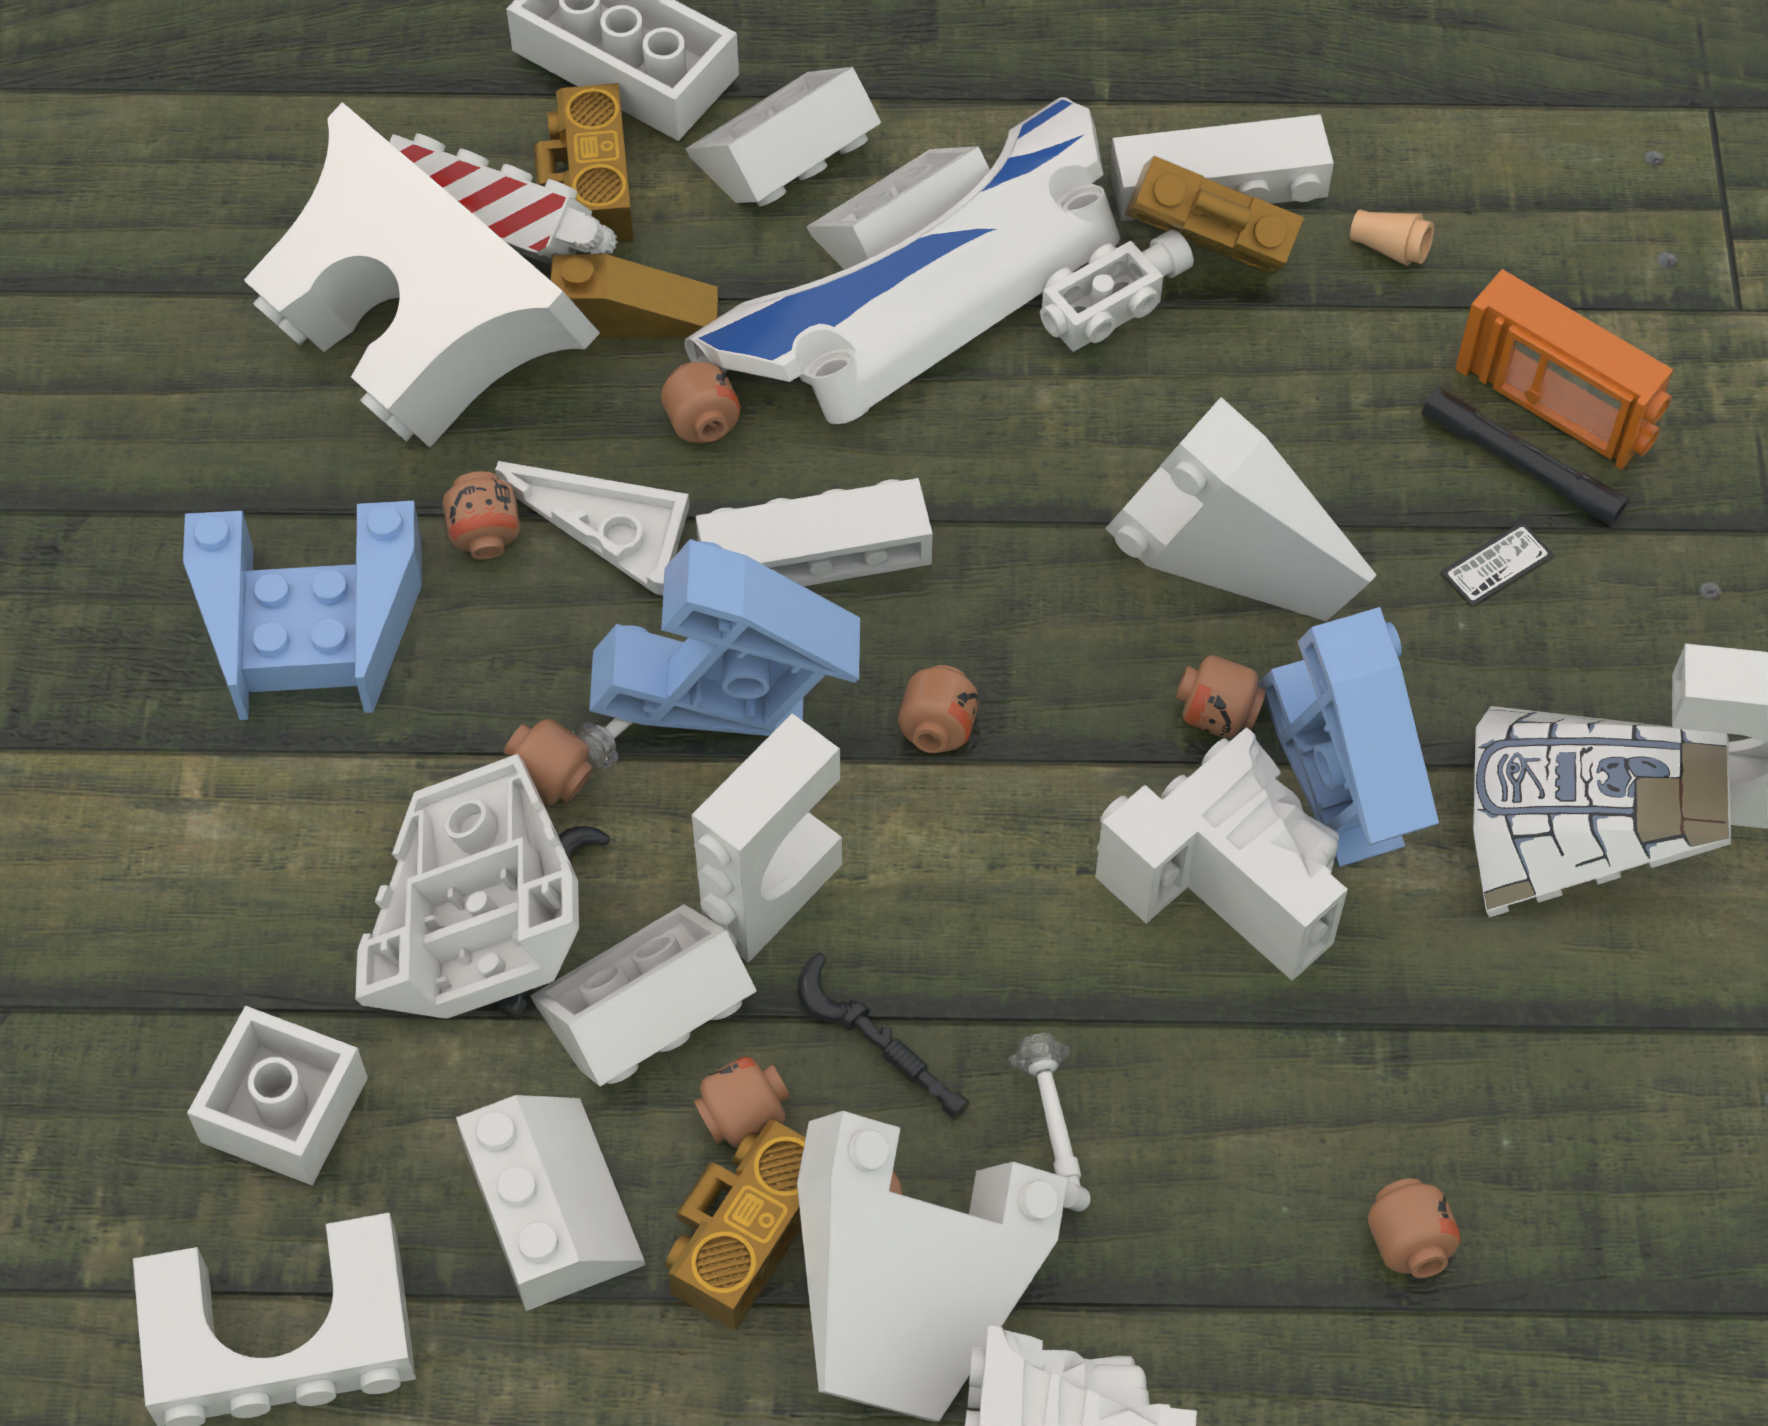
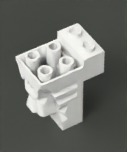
[1095,727,1348,981]
[965,1325,1197,1426]

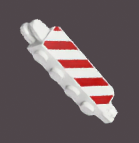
[389,133,618,266]

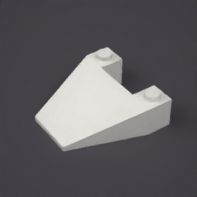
[1105,397,1376,621]
[797,1111,1068,1422]

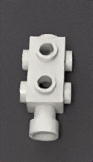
[1040,229,1194,352]

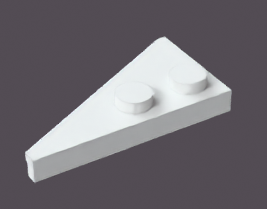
[495,461,690,596]

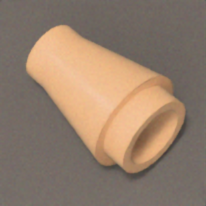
[1350,210,1434,266]

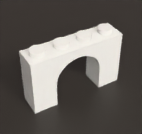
[1672,644,1768,829]
[692,714,842,963]
[133,1213,416,1426]

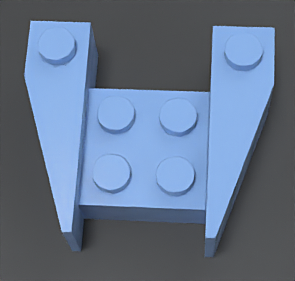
[183,501,422,720]
[589,539,860,736]
[1259,607,1439,868]

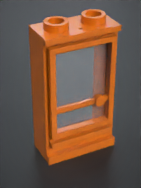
[1455,269,1673,470]

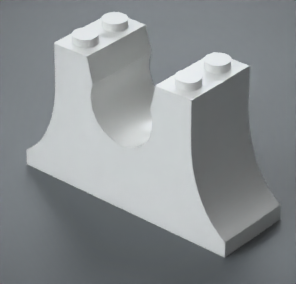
[244,102,600,447]

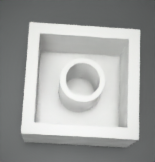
[187,1006,368,1186]

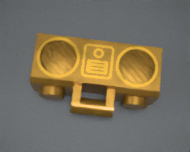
[533,83,634,242]
[1124,156,1304,275]
[665,1119,806,1331]

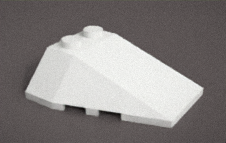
[355,754,579,1019]

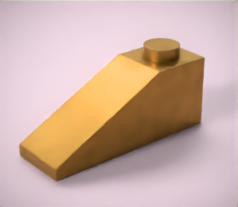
[551,254,718,337]

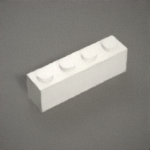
[1109,114,1334,221]
[696,478,933,587]

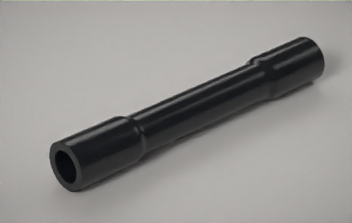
[1421,387,1629,527]

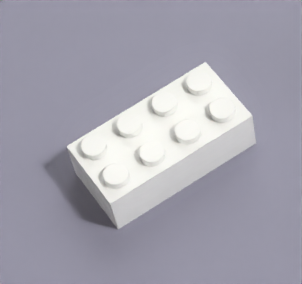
[506,0,739,141]

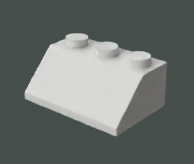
[685,67,881,206]
[806,146,990,270]
[530,904,757,1086]
[456,1095,645,1311]

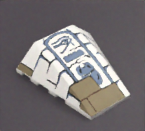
[1473,706,1731,917]

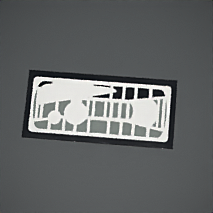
[1441,521,1554,607]

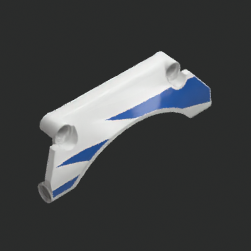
[684,97,1120,424]

